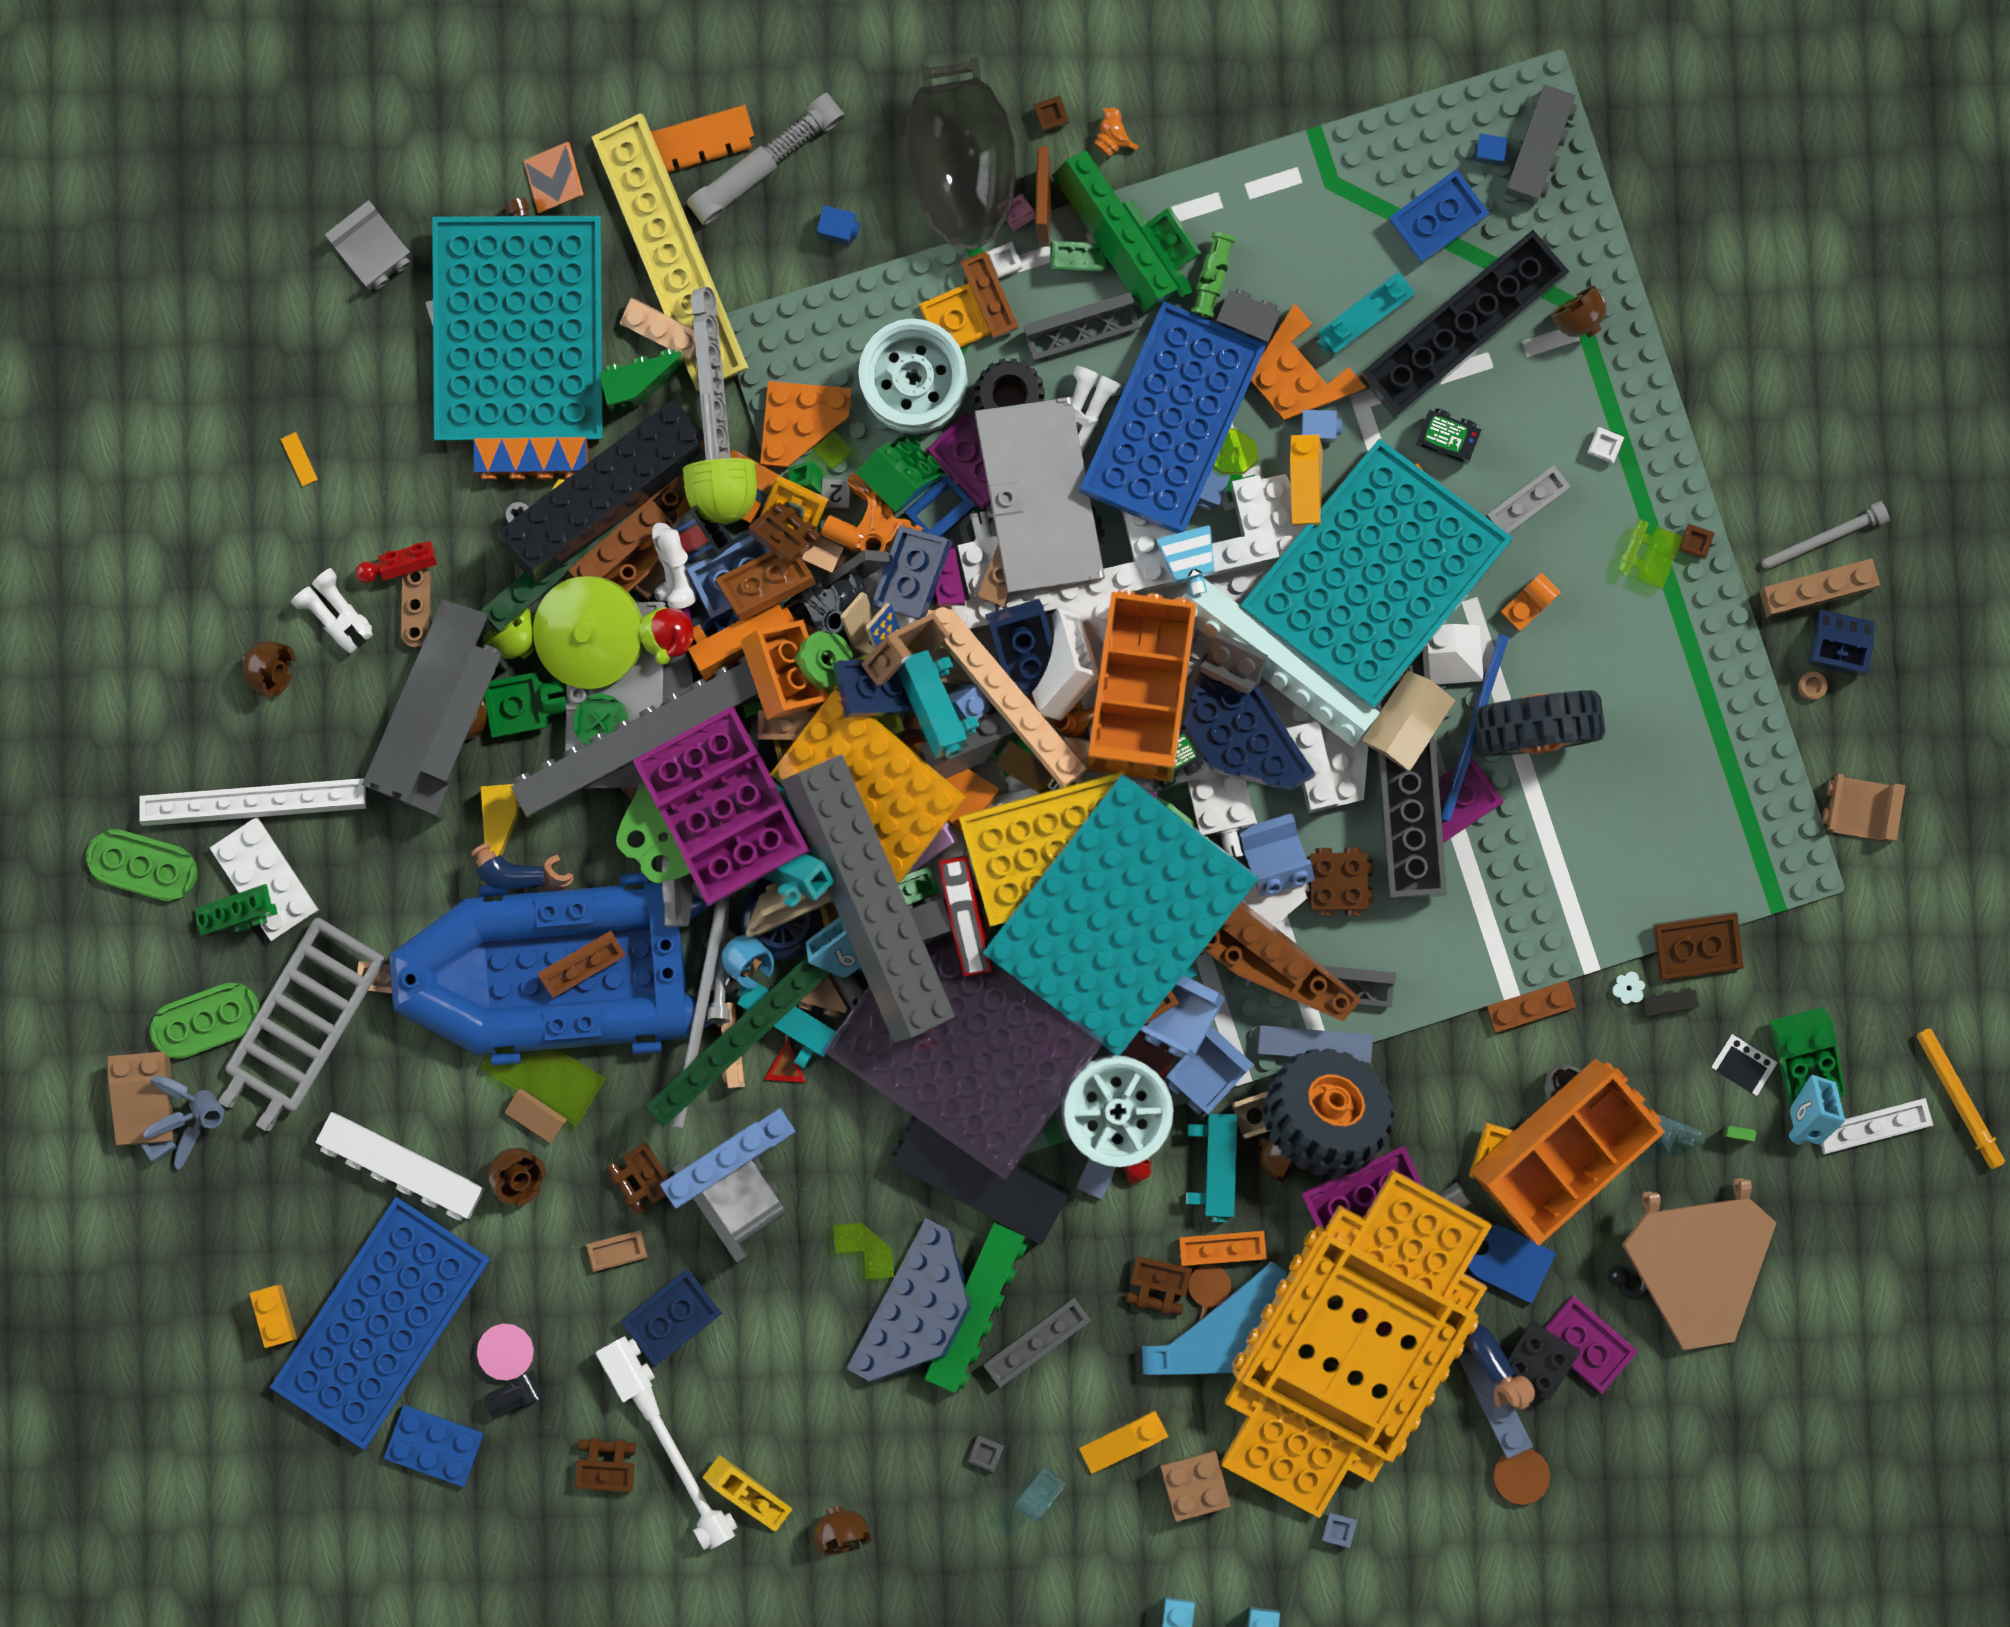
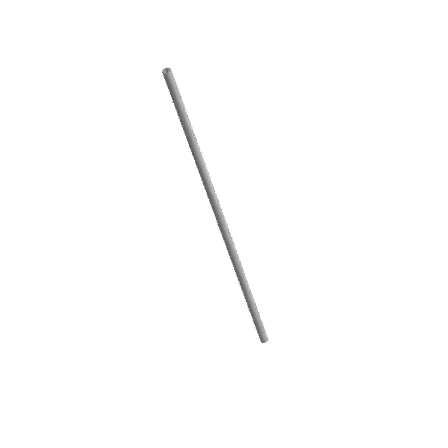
[672,696,760,1129]

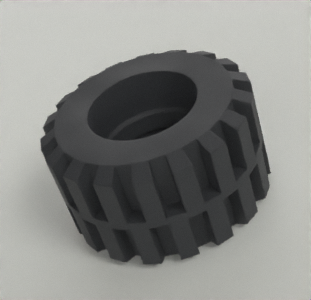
[974,358,1045,410]

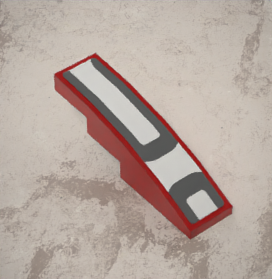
[939,855,992,976]

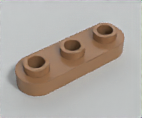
[401,568,431,648]

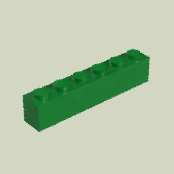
[1052,150,1178,313]
[925,1223,1028,1393]

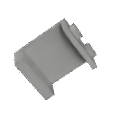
[325,200,413,291]

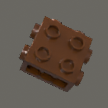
[1309,847,1373,917]

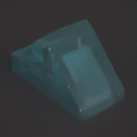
[1657,1114,1707,1155]
[1014,1466,1066,1523]

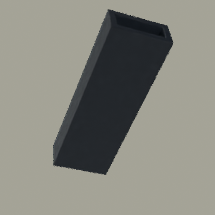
[891,1111,1071,1245]

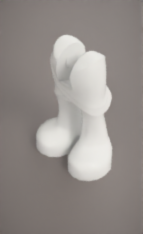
[1072,365,1124,453]
[652,523,697,609]
[291,568,373,654]

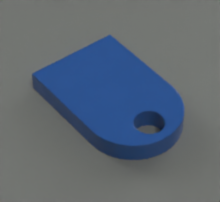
[1468,1225,1556,1304]

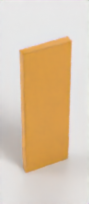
[281,432,318,487]

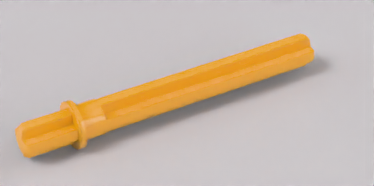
[1917,1028,2005,1169]

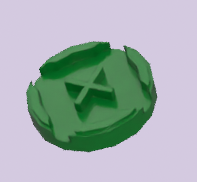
[572,693,628,746]

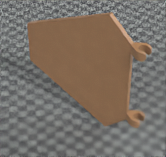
[1622,1178,1777,1350]

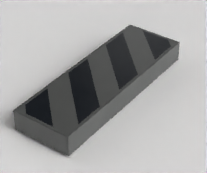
[822,550,890,589]

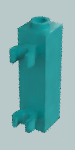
[1316,271,1416,358]
[897,650,980,759]
[745,854,834,907]
[736,980,839,1068]
[1185,1114,1237,1222]

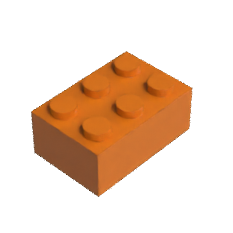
[740,620,829,720]

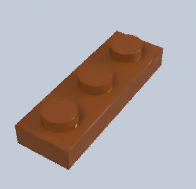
[960,251,1019,339]
[538,931,626,998]
[1486,980,1576,1033]

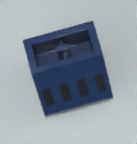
[1807,609,1874,677]

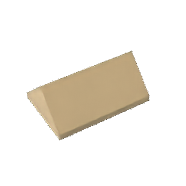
[1362,670,1456,772]

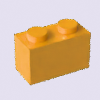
[250,1285,297,1348]

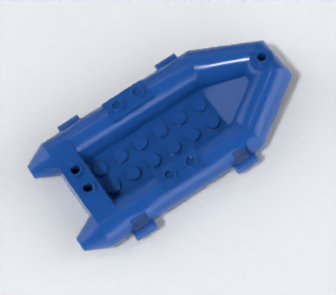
[389,873,713,1066]

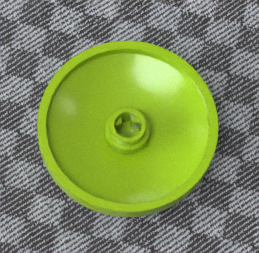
[533,576,643,689]

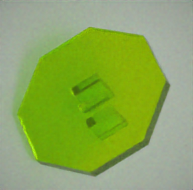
[1213,428,1259,474]

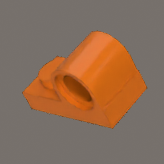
[1500,572,1561,632]

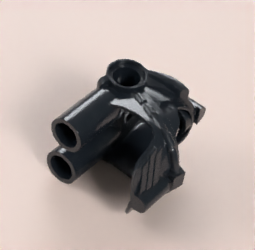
[783,572,870,664]

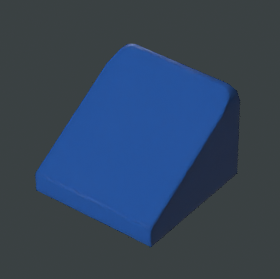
[1475,133,1507,166]

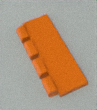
[651,105,754,173]

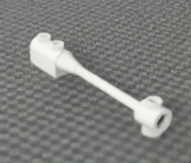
[595,1336,737,1550]

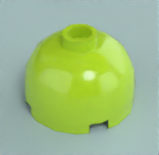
[483,608,536,659]

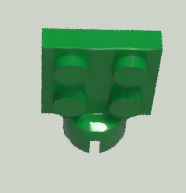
[484,672,566,739]

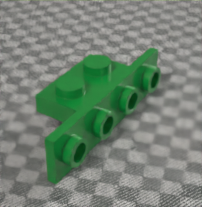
[1122,200,1201,297]
[194,884,278,936]

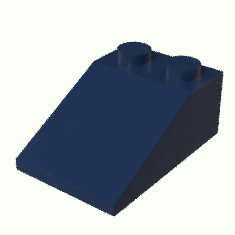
[985,599,1053,697]

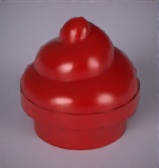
[1124,1159,1152,1185]

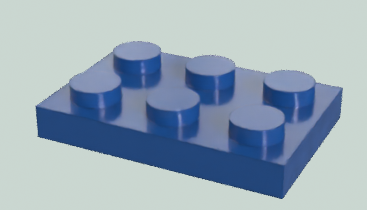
[1388,169,1490,264]
[384,1404,484,1487]

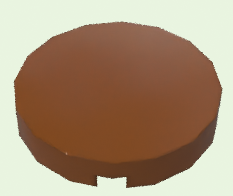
[1493,1449,1550,1505]

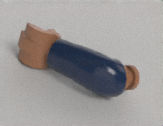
[471,843,574,892]
[1463,1323,1535,1410]

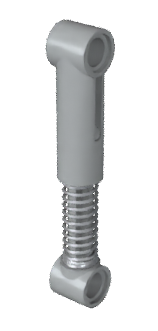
[686,93,845,225]

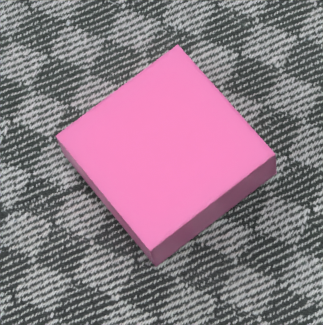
[998,194,1036,231]

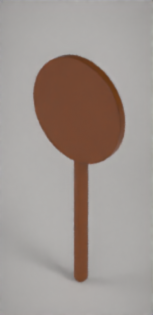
[1188,1264,1231,1321]

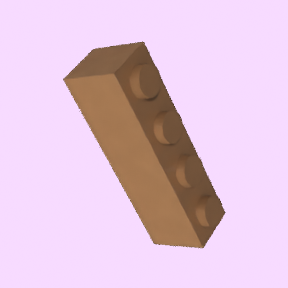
[1759,558,1880,618]

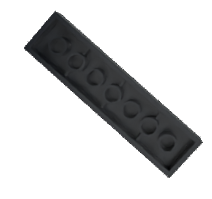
[1360,230,1570,420]
[497,399,706,584]

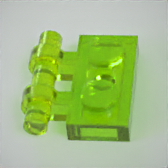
[1618,519,1683,589]

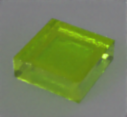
[813,431,853,471]

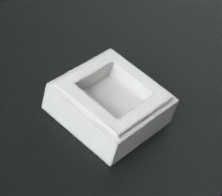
[987,242,1023,279]
[1587,427,1624,464]

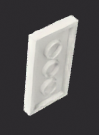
[210,817,320,942]

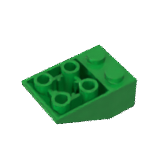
[599,349,685,414]
[856,434,946,512]
[1769,1007,1846,1107]

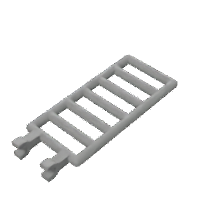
[218,918,385,1131]

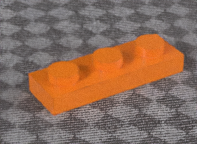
[1179,1231,1266,1266]

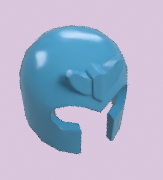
[722,935,774,989]

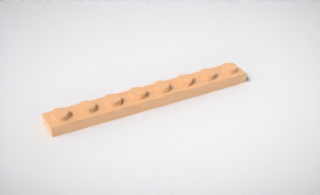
[926,605,1087,788]

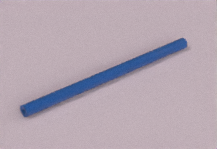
[1441,634,1509,823]

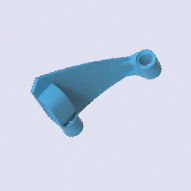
[1142,1262,1286,1375]

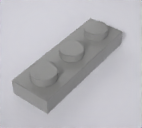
[1486,465,1571,534]

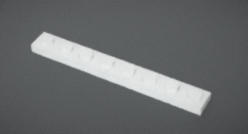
[140,778,366,826]

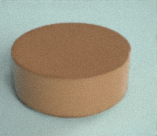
[1798,672,1827,700]

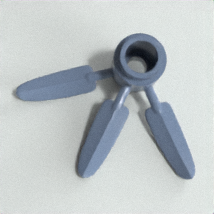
[143,1075,224,1170]

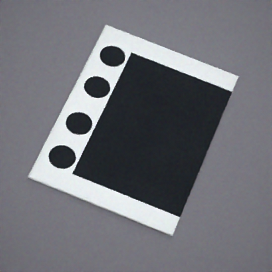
[1712,1034,1777,1096]

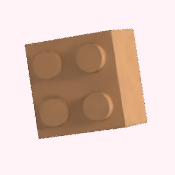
[1160,1450,1231,1522]

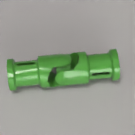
[1190,232,1236,319]

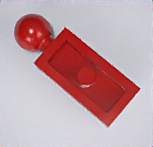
[356,541,437,584]

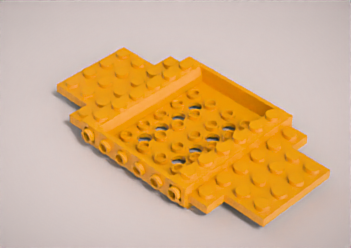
[1221,1169,1492,1518]

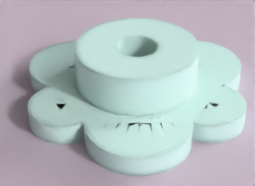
[1612,972,1645,1004]

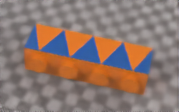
[474,437,588,481]

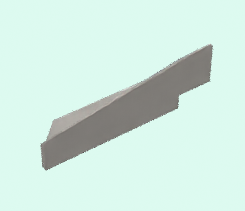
[662,832,694,927]

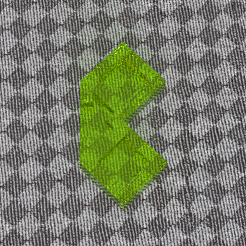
[834,1223,894,1279]

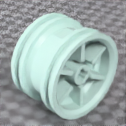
[858,318,968,435]
[1061,1055,1173,1167]

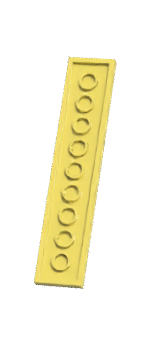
[592,114,749,391]

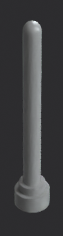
[1762,501,1890,569]
[707,899,730,1024]

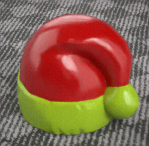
[639,607,694,665]

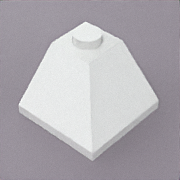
[1428,624,1484,685]

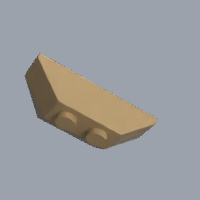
[746,883,833,938]

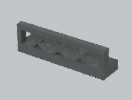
[1024,292,1140,362]
[1279,966,1396,1008]

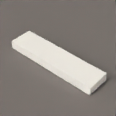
[1820,1098,1933,1154]

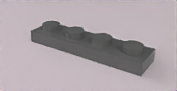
[983,1298,1091,1388]

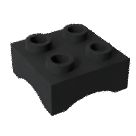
[1507,1320,1581,1401]

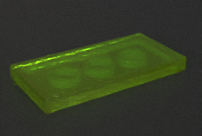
[480,1047,606,1127]

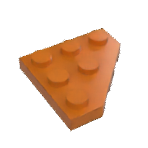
[760,381,852,468]

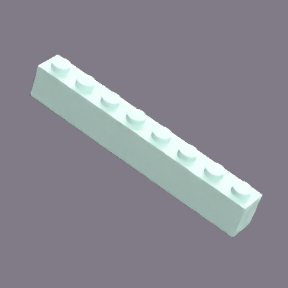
[1183,579,1380,747]

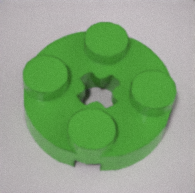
[795,631,853,690]

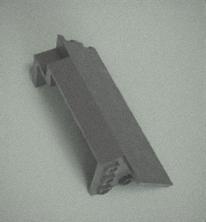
[362,599,509,820]

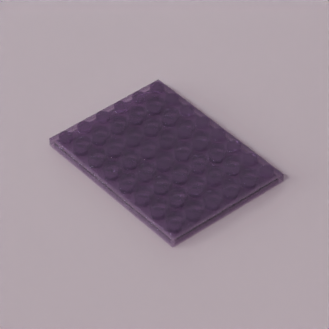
[823,935,1105,1180]

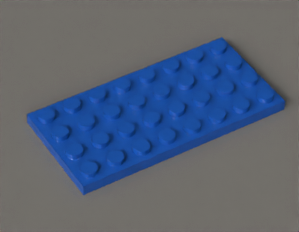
[1079,301,1266,534]
[270,1197,491,1450]

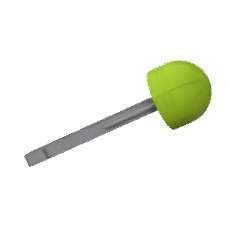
[683,287,757,525]

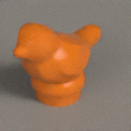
[1094,107,1139,157]
[1053,707,1095,738]

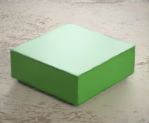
[1723,1126,1756,1142]

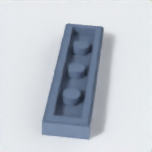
[1258,1025,1373,1063]
[1076,1091,1147,1199]

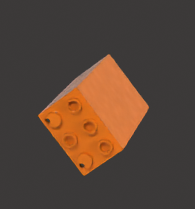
[1088,590,1197,782]
[1470,1059,1665,1246]

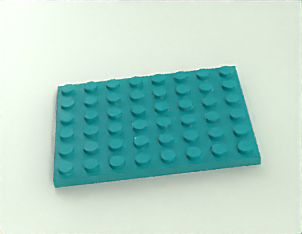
[432,216,603,441]
[1240,438,1513,709]
[983,773,1259,1057]

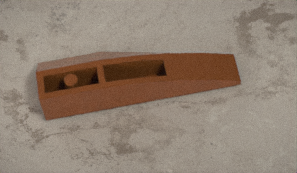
[566,473,686,593]
[1204,901,1361,1022]

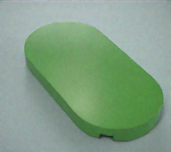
[86,829,198,901]
[150,983,261,1059]

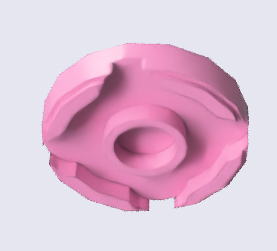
[477,1323,534,1380]

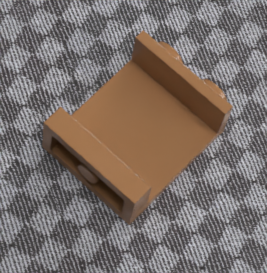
[861,612,950,687]
[1822,774,1905,843]

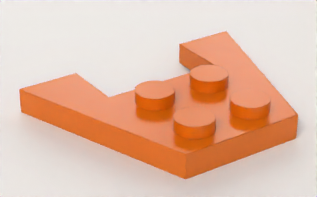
[1250,303,1366,421]

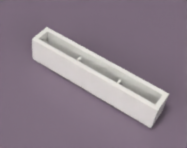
[315,1112,485,1221]

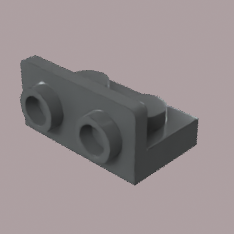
[1199,632,1268,694]

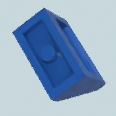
[904,475,976,537]

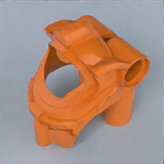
[821,472,923,555]

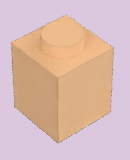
[802,538,847,574]

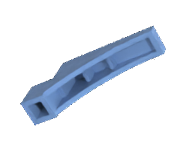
[660,1108,796,1209]

